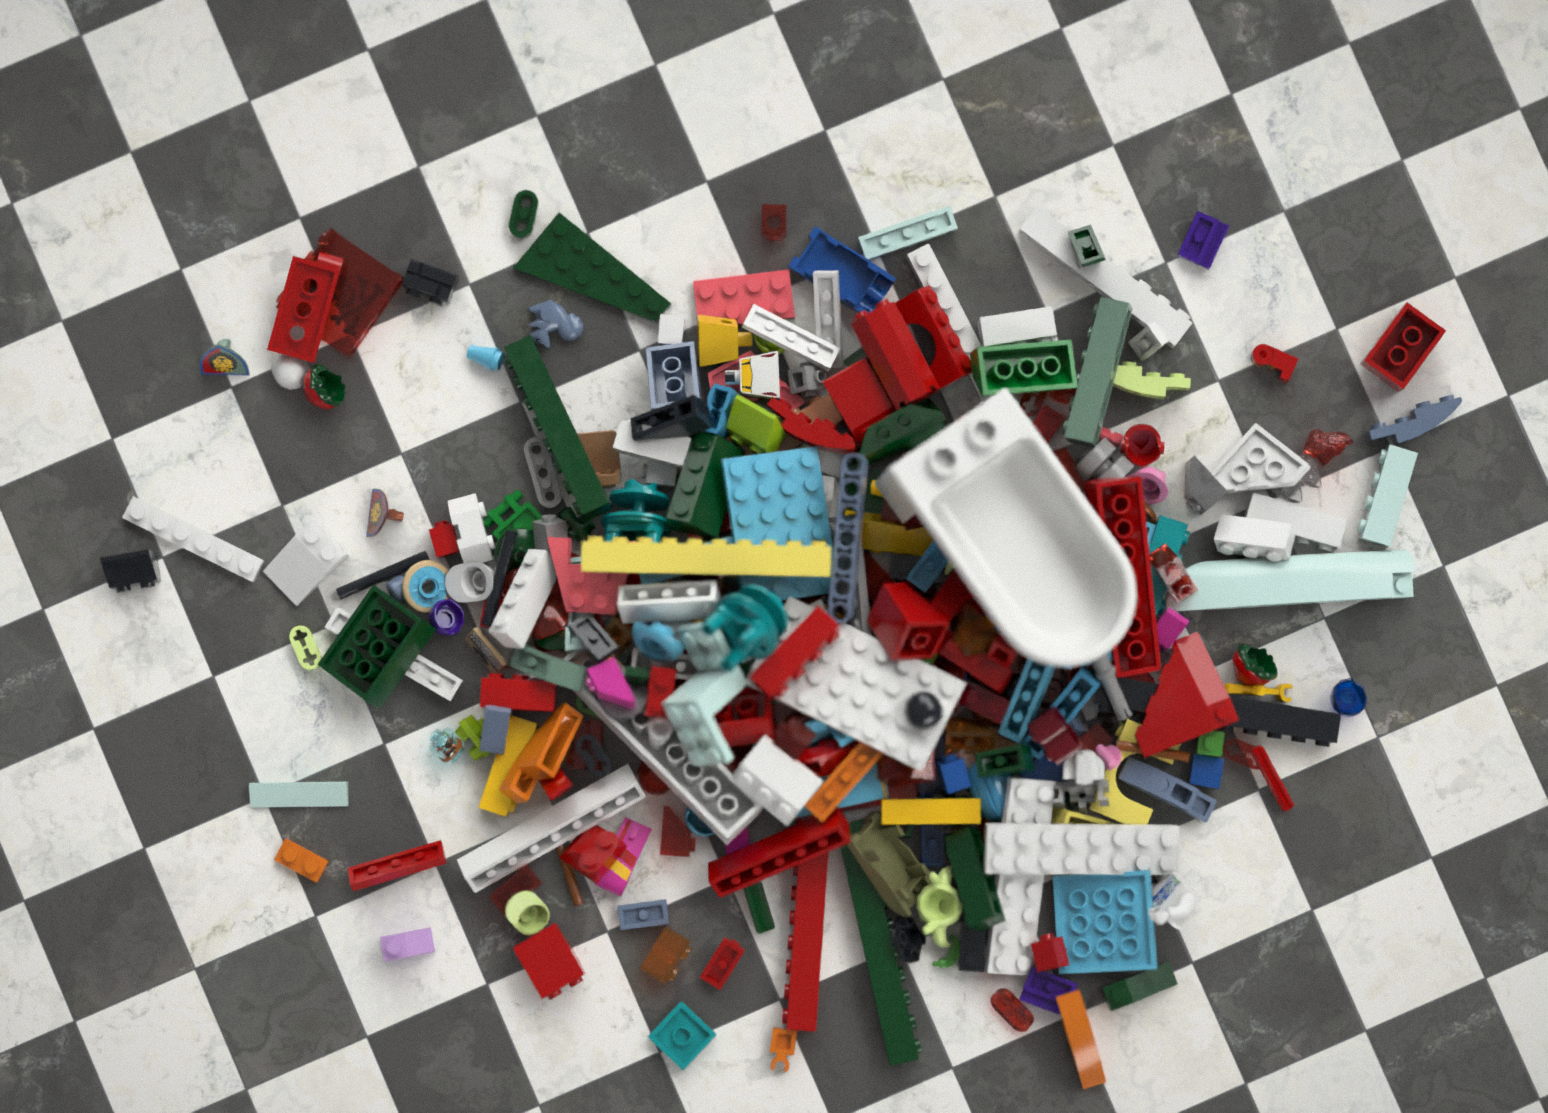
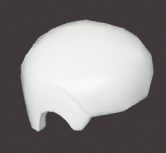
[271,354,310,390]

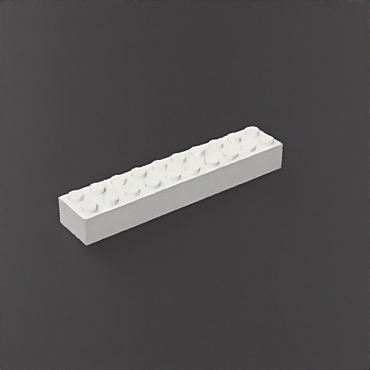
[563,650,763,845]

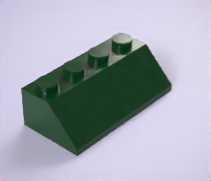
[666,432,745,539]

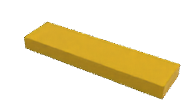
[881,798,980,825]

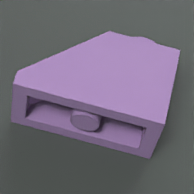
[380,927,435,961]

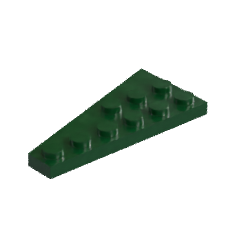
[513,212,671,323]

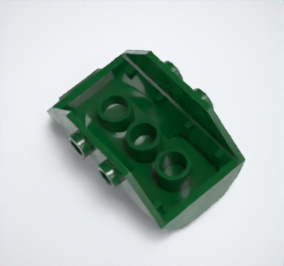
[848,398,947,471]

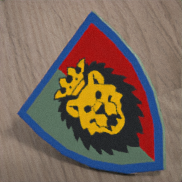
[200,339,250,376]

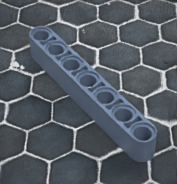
[828,453,868,624]

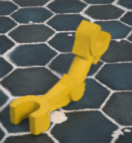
[1225,683,1293,702]

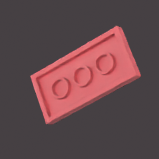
[693,269,795,325]

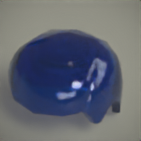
[1330,678,1367,717]

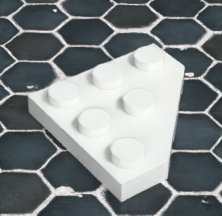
[1210,423,1311,494]

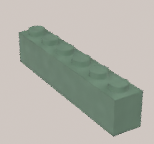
[1063,297,1133,448]

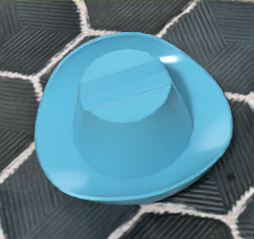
[632,621,684,663]

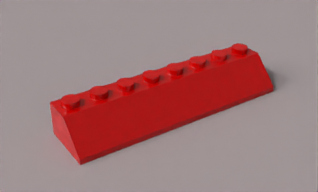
[1084,476,1161,678]

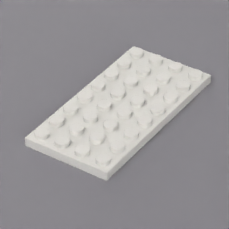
[746,596,966,772]

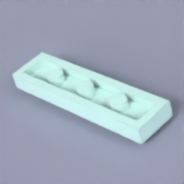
[858,206,958,260]

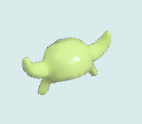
[916,865,963,948]

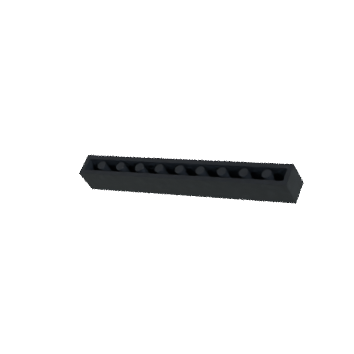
[1093,678,1341,747]

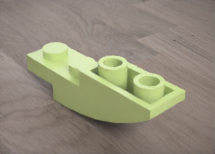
[1113,362,1191,399]

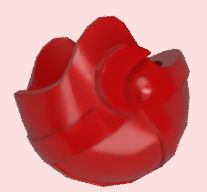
[1120,424,1165,467]

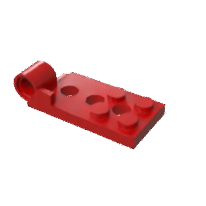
[267,252,344,363]

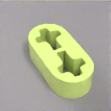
[289,626,322,670]

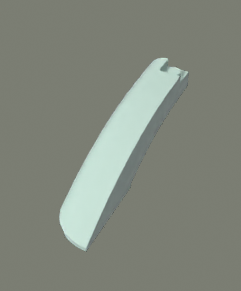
[1165,549,1415,612]

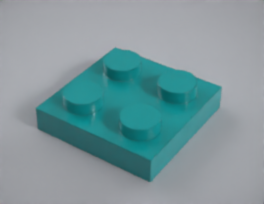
[648,1000,717,1070]

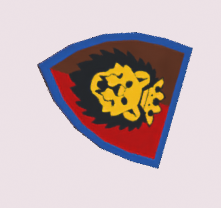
[366,489,404,537]

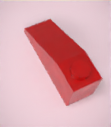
[538,767,575,800]

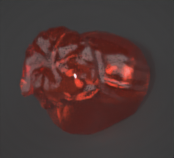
[1304,429,1353,467]

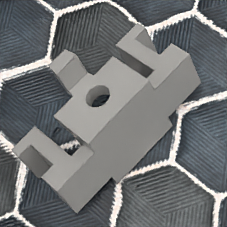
[1054,779,1109,813]

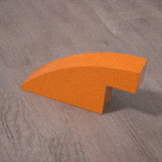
[499,703,583,803]
[1055,989,1106,1089]

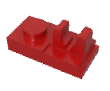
[699,937,745,990]

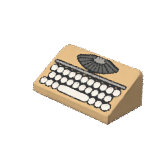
[465,627,508,674]

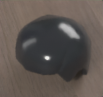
[904,691,943,730]

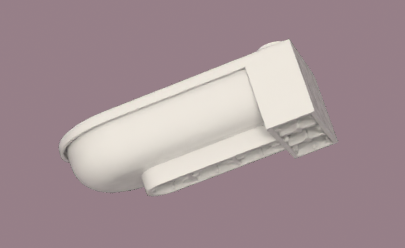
[874,388,1136,667]

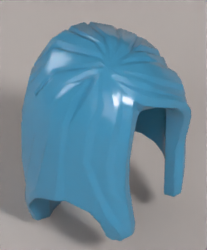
[968,762,1012,822]

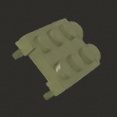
[847,811,932,917]

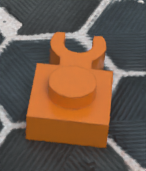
[770,1027,797,1072]

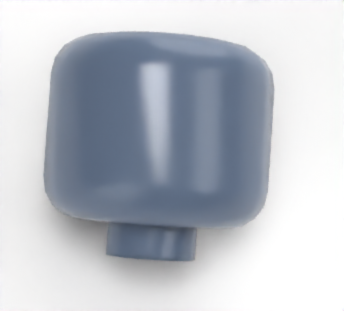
[386,575,405,603]

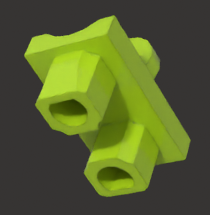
[454,714,493,761]

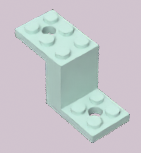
[662,622,748,766]

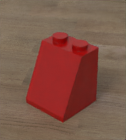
[867,583,950,660]

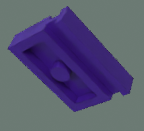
[1177,211,1230,270]
[1019,966,1078,1015]

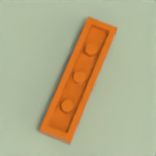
[804,742,884,822]

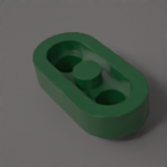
[509,190,539,239]

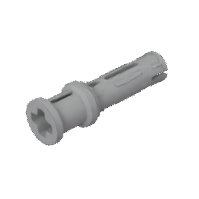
[1091,653,1132,721]

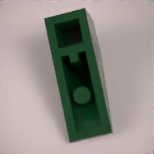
[1100,961,1178,1011]

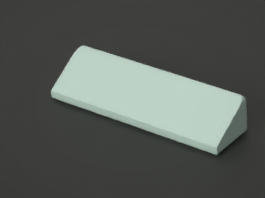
[249,782,349,807]

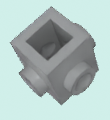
[787,362,827,398]

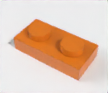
[274,838,329,883]

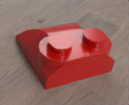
[559,825,627,884]

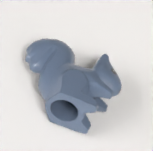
[528,299,584,348]

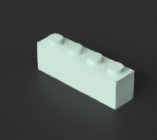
[1357,445,1418,548]

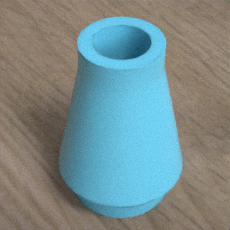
[467,345,505,371]

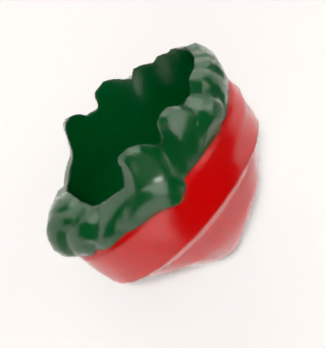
[303,363,346,409]
[1232,644,1278,686]

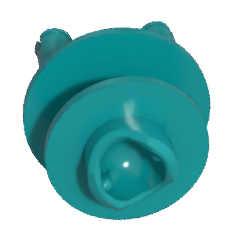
[601,479,673,543]
[700,585,788,672]

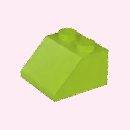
[726,394,786,455]

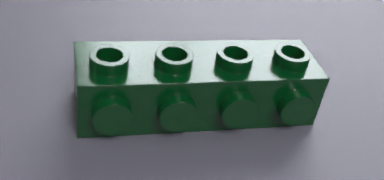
[944,826,1006,932]

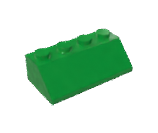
[970,340,1078,396]

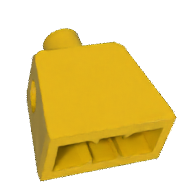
[697,315,752,366]

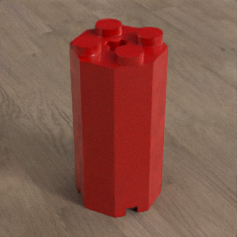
[850,299,940,411]

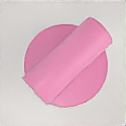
[1095,744,1122,770]

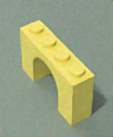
[1088,719,1181,824]

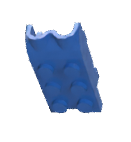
[788,226,896,313]

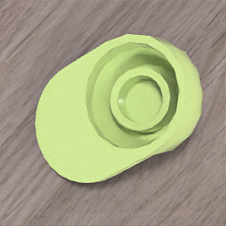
[505,891,550,935]

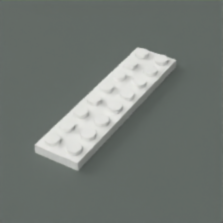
[984,777,1056,975]
[984,823,1179,875]

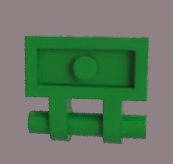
[483,489,542,539]

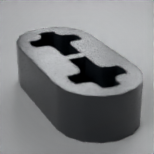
[576,734,612,777]

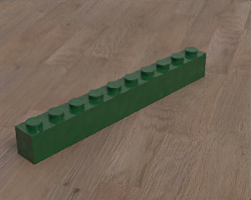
[840,818,922,1066]

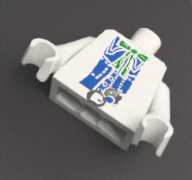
[1149,868,1202,930]

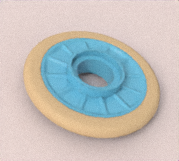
[402,560,451,613]

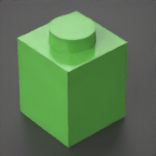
[1194,731,1225,757]

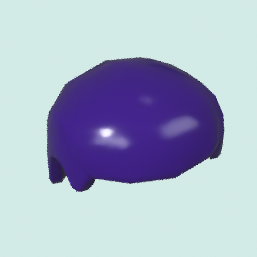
[428,599,464,636]

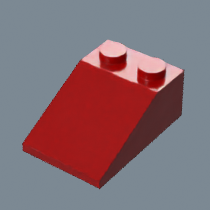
[822,357,895,448]

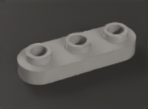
[524,437,562,509]

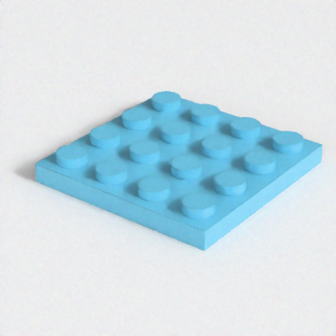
[1052,870,1158,974]

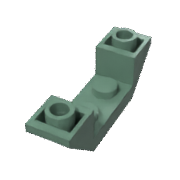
[508,643,589,692]

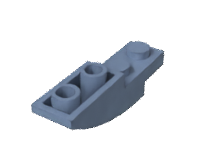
[1366,395,1462,446]
[1117,757,1217,823]

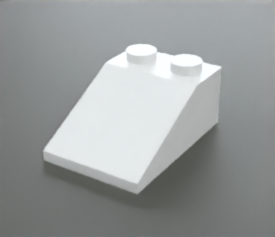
[263,519,350,606]

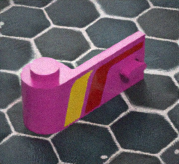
[594,817,652,897]

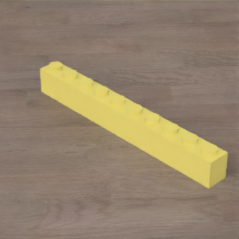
[581,537,831,577]

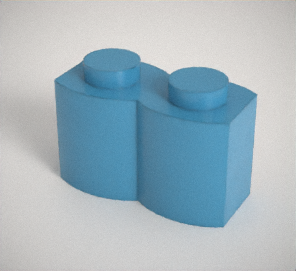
[703,383,740,439]

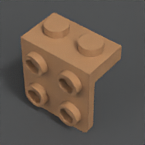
[577,430,622,489]

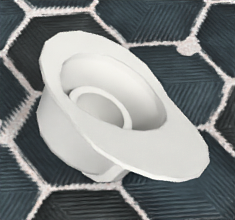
[445,562,495,603]

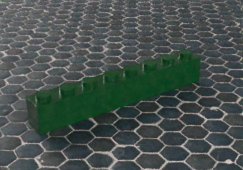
[503,335,612,521]

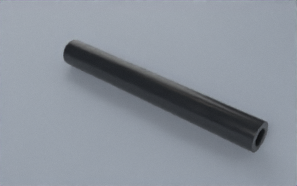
[481,530,517,627]
[336,550,430,600]

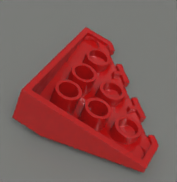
[1134,632,1239,758]

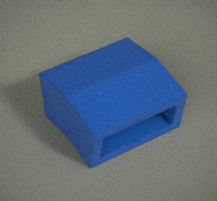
[1188,754,1224,789]

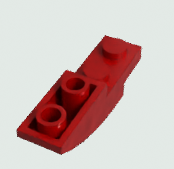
[767,397,859,454]
[785,739,860,777]

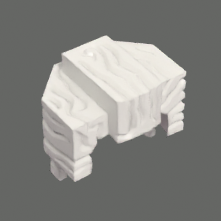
[1062,751,1105,785]

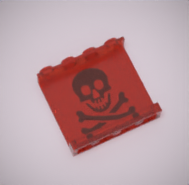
[276,228,404,359]

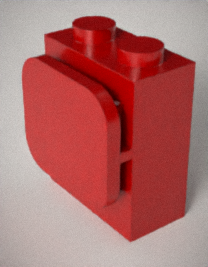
[513,922,586,1000]

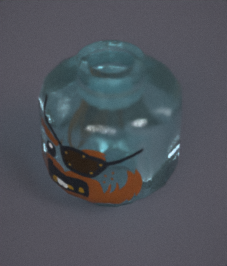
[428,727,465,763]

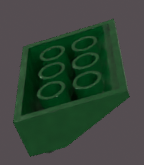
[317,584,436,709]

